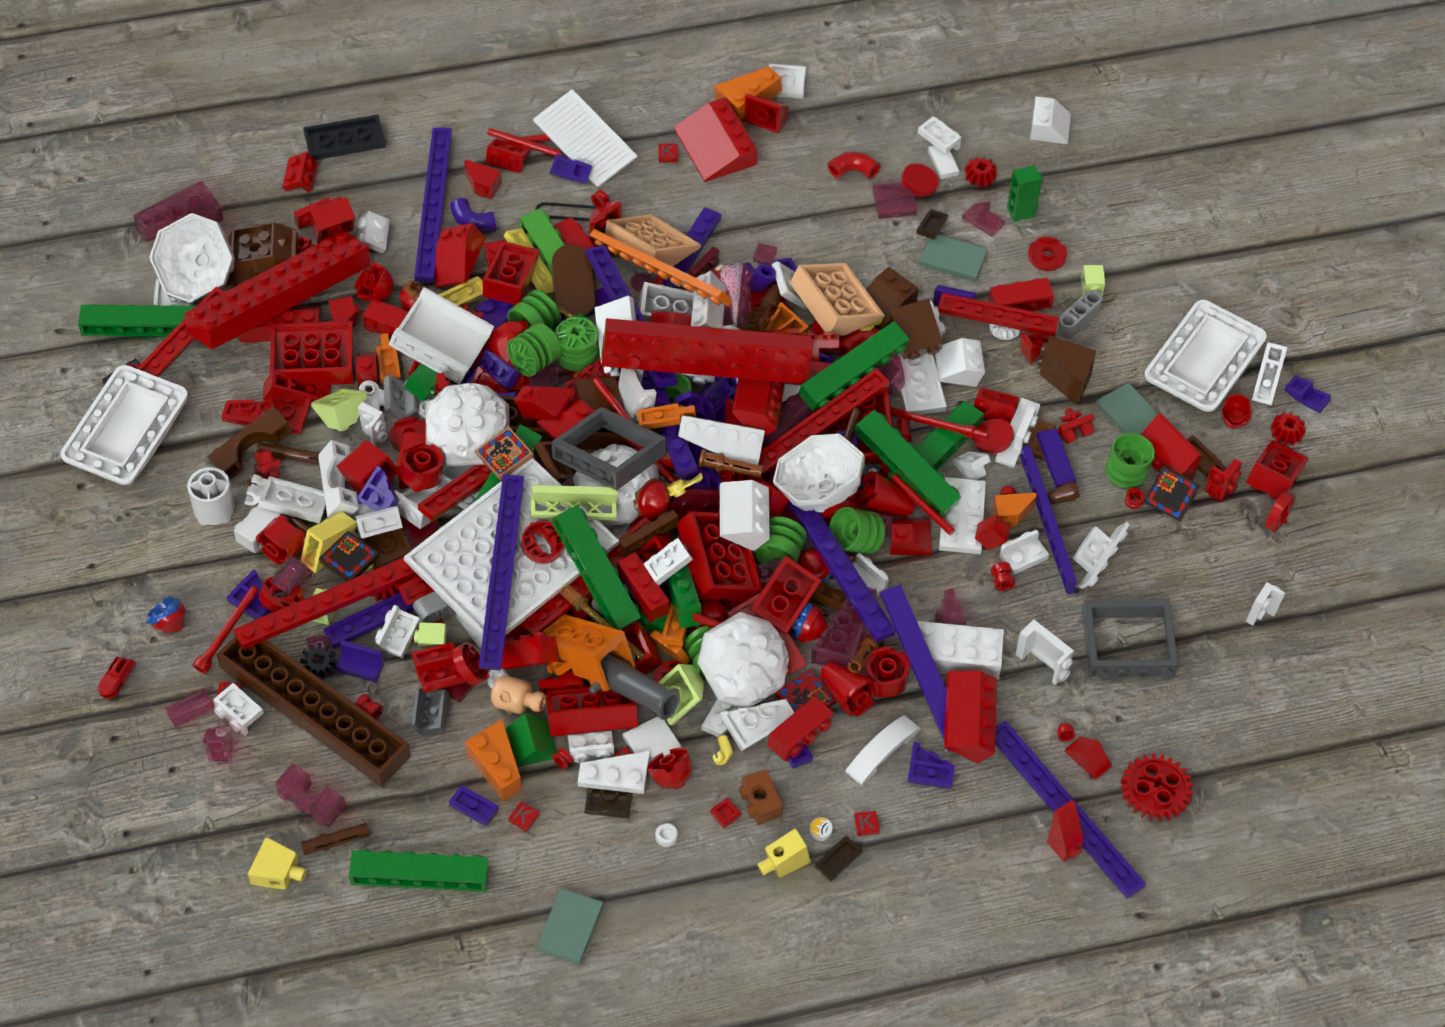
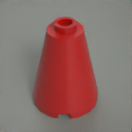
[856,471,916,517]
[820,662,879,717]

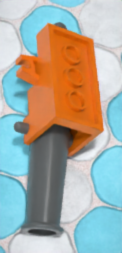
[543,614,680,720]

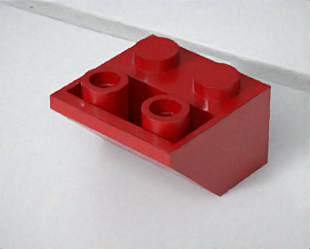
[336,440,398,495]

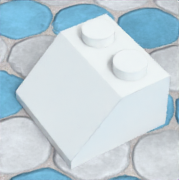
[1030,96,1071,144]
[935,338,985,387]

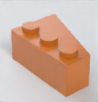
[714,66,782,121]
[763,302,809,336]
[465,719,522,802]

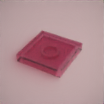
[872,182,917,219]

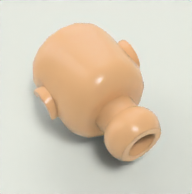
[491,676,546,715]

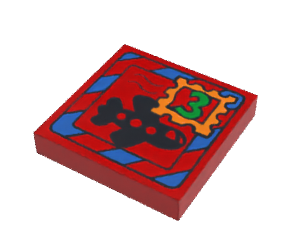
[775,669,836,713]

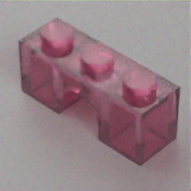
[275,763,346,827]

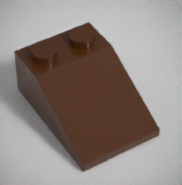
[866,267,918,330]

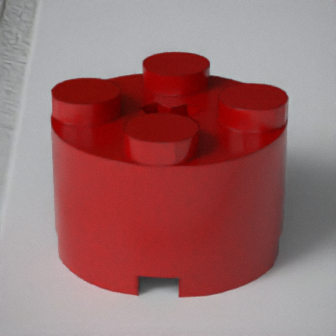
[400,442,443,492]
[256,515,306,566]
[865,647,910,698]

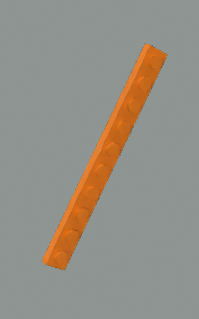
[590,229,733,307]

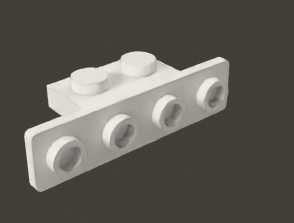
[995,398,1040,468]
[1073,522,1130,589]

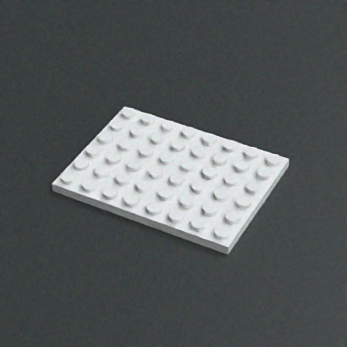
[404,458,619,637]

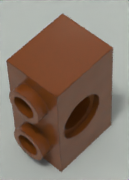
[739,770,783,825]

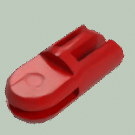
[98,656,136,699]

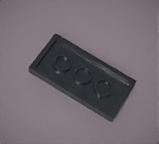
[303,114,386,160]

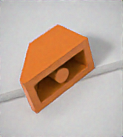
[993,493,1037,527]

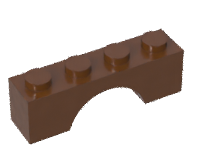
[207,407,293,480]

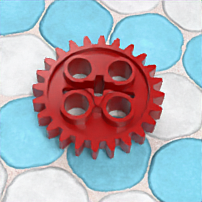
[1120,753,1193,822]

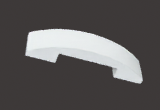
[845,715,921,786]

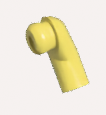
[713,735,733,765]

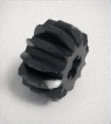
[300,643,337,678]

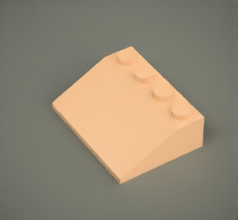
[605,214,701,274]
[790,263,885,336]

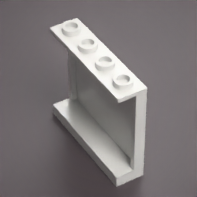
[388,287,494,384]

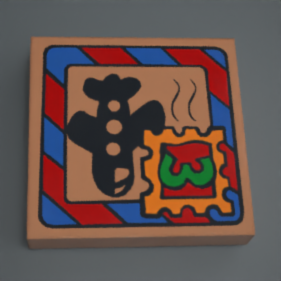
[475,427,534,481]

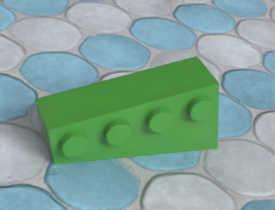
[518,208,567,275]

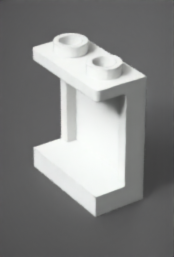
[618,368,656,425]
[395,488,453,529]
[352,502,403,539]
[1015,620,1074,685]

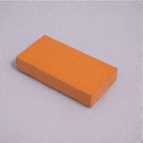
[650,631,690,664]

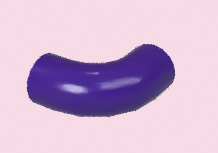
[450,198,496,233]
[734,262,776,292]

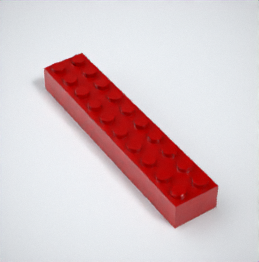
[184,231,371,350]
[601,318,813,384]

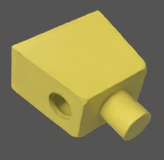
[757,828,811,877]
[248,837,307,890]

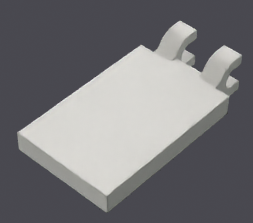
[595,296,636,377]
[244,474,326,524]

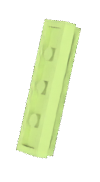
[530,485,618,521]

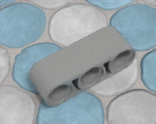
[1057,290,1102,339]
[413,591,456,623]

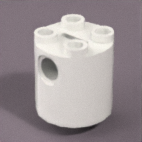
[187,467,235,525]

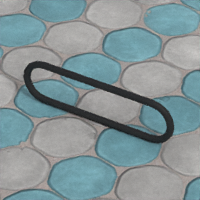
[535,202,597,221]

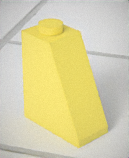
[300,511,357,573]

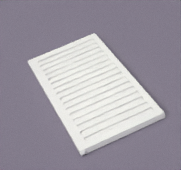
[533,89,638,188]

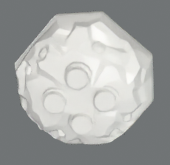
[149,213,235,303]
[425,383,509,466]
[773,434,865,512]
[572,444,659,528]
[698,612,789,708]

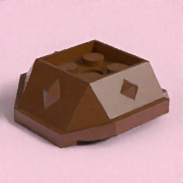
[226,222,299,288]

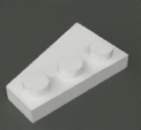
[718,699,794,751]
[577,751,650,794]

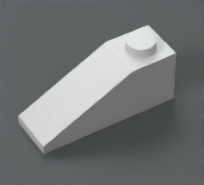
[1251,342,1287,406]

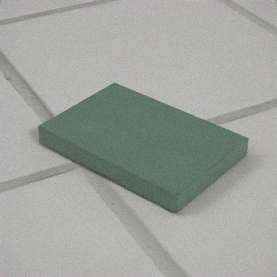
[920,235,988,282]
[1096,382,1158,435]
[536,888,603,965]

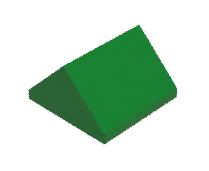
[505,713,557,768]

